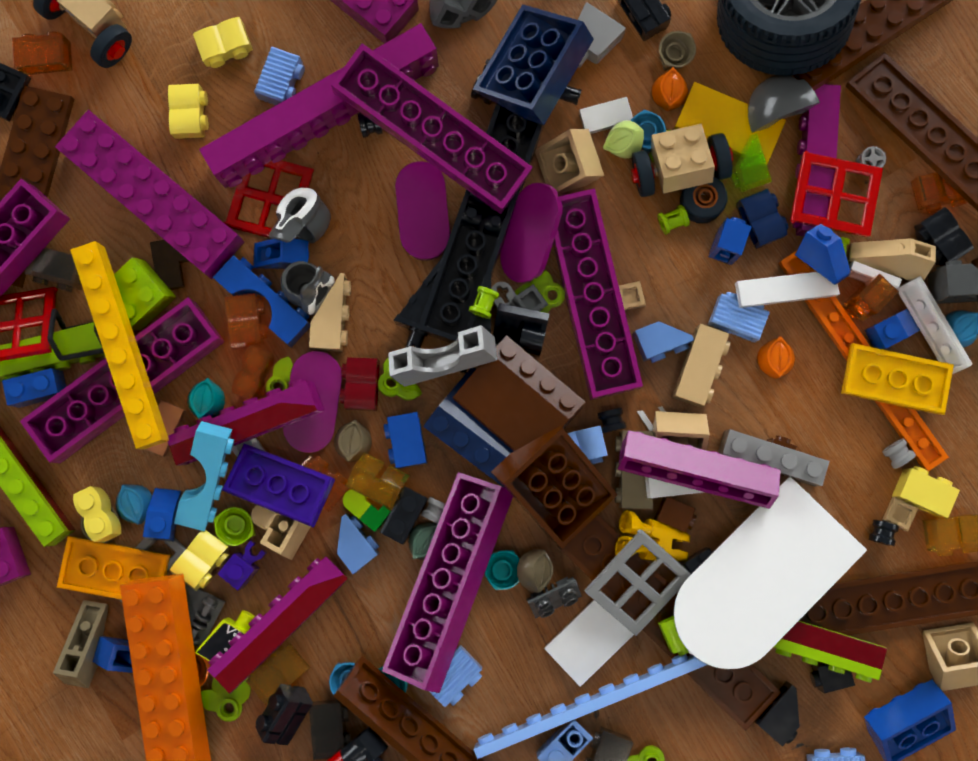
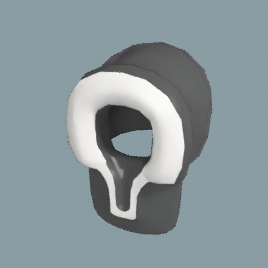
[269,187,331,243]
[280,261,335,316]

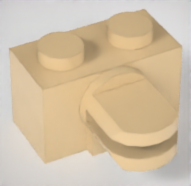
[251,505,310,560]

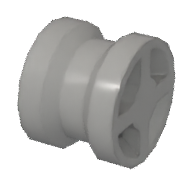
[856,146,886,168]
[882,438,916,469]
[421,497,445,524]

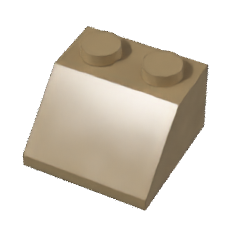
[535,129,605,195]
[652,411,710,450]
[922,622,978,691]

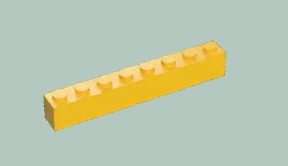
[70,241,169,449]

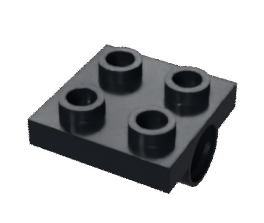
[0,63,31,122]
[493,303,549,356]

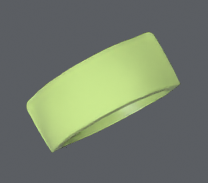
[603,120,644,158]

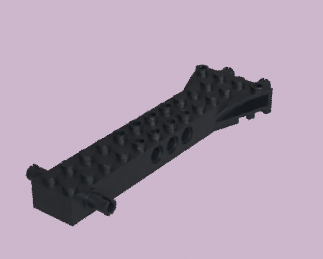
[393,59,582,374]

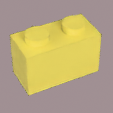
[892,466,960,518]

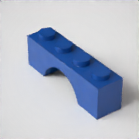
[213,255,310,348]

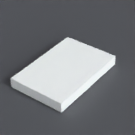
[544,599,634,687]

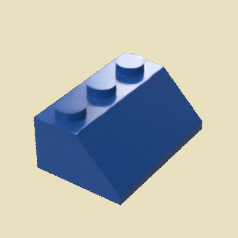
[864,679,956,761]

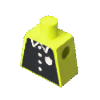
[195,610,255,661]

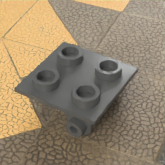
[527,577,582,618]
[185,584,226,647]

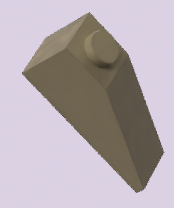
[53,600,109,689]

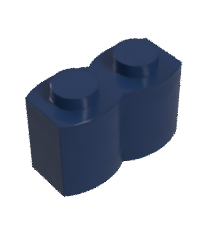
[736,189,789,249]

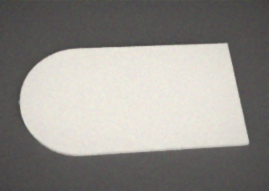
[674,477,867,669]

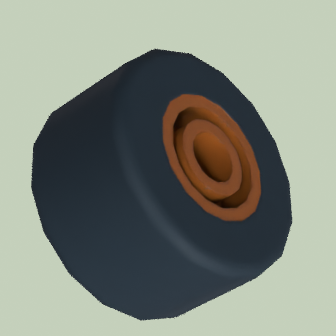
[679,177,728,223]

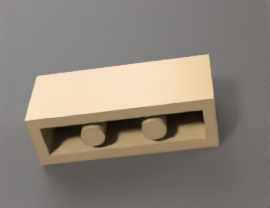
[672,323,731,408]

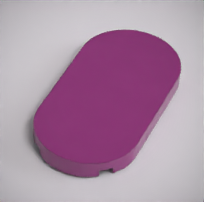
[395,161,450,261]
[500,183,563,283]
[283,351,342,453]

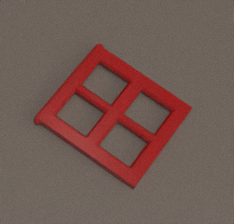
[790,150,883,238]
[224,160,314,238]
[0,287,58,361]

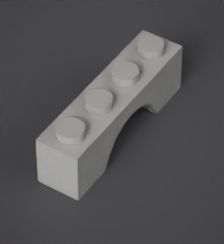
[388,325,497,387]
[718,429,830,486]

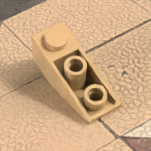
[849,239,936,281]
[309,273,351,352]

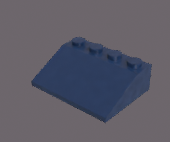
[473,4,594,125]
[423,367,514,489]

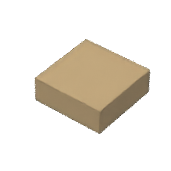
[619,281,646,311]
[882,497,919,531]

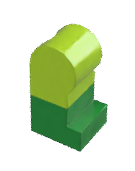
[343,489,391,532]

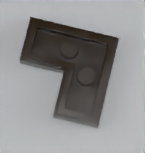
[150,240,190,290]

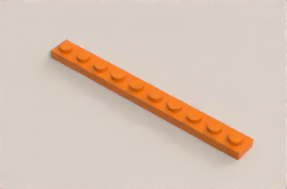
[778,250,949,471]

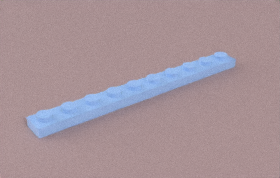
[474,654,707,759]

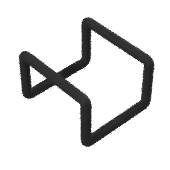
[47,308,104,361]

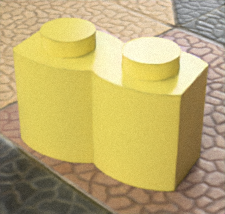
[193,17,253,68]
[168,84,209,139]
[73,486,121,542]
[170,530,230,591]

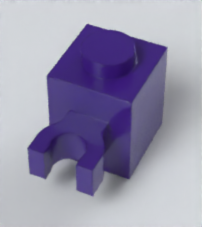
[218,540,267,591]

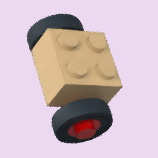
[33,0,132,68]
[631,124,733,197]

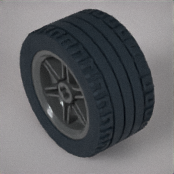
[717,0,861,76]

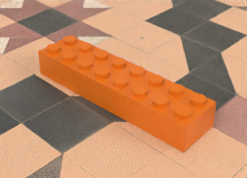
[120,574,211,761]

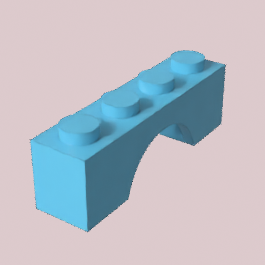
[174,421,234,531]

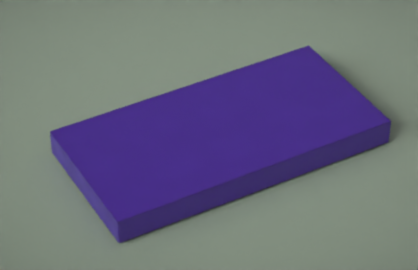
[222,443,335,528]

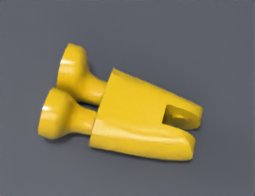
[615,510,691,561]

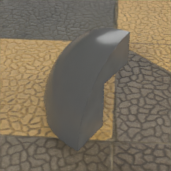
[429,0,497,29]
[748,75,820,133]

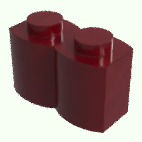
[340,357,380,411]

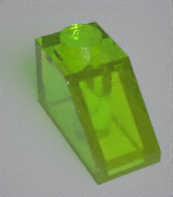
[731,133,772,192]

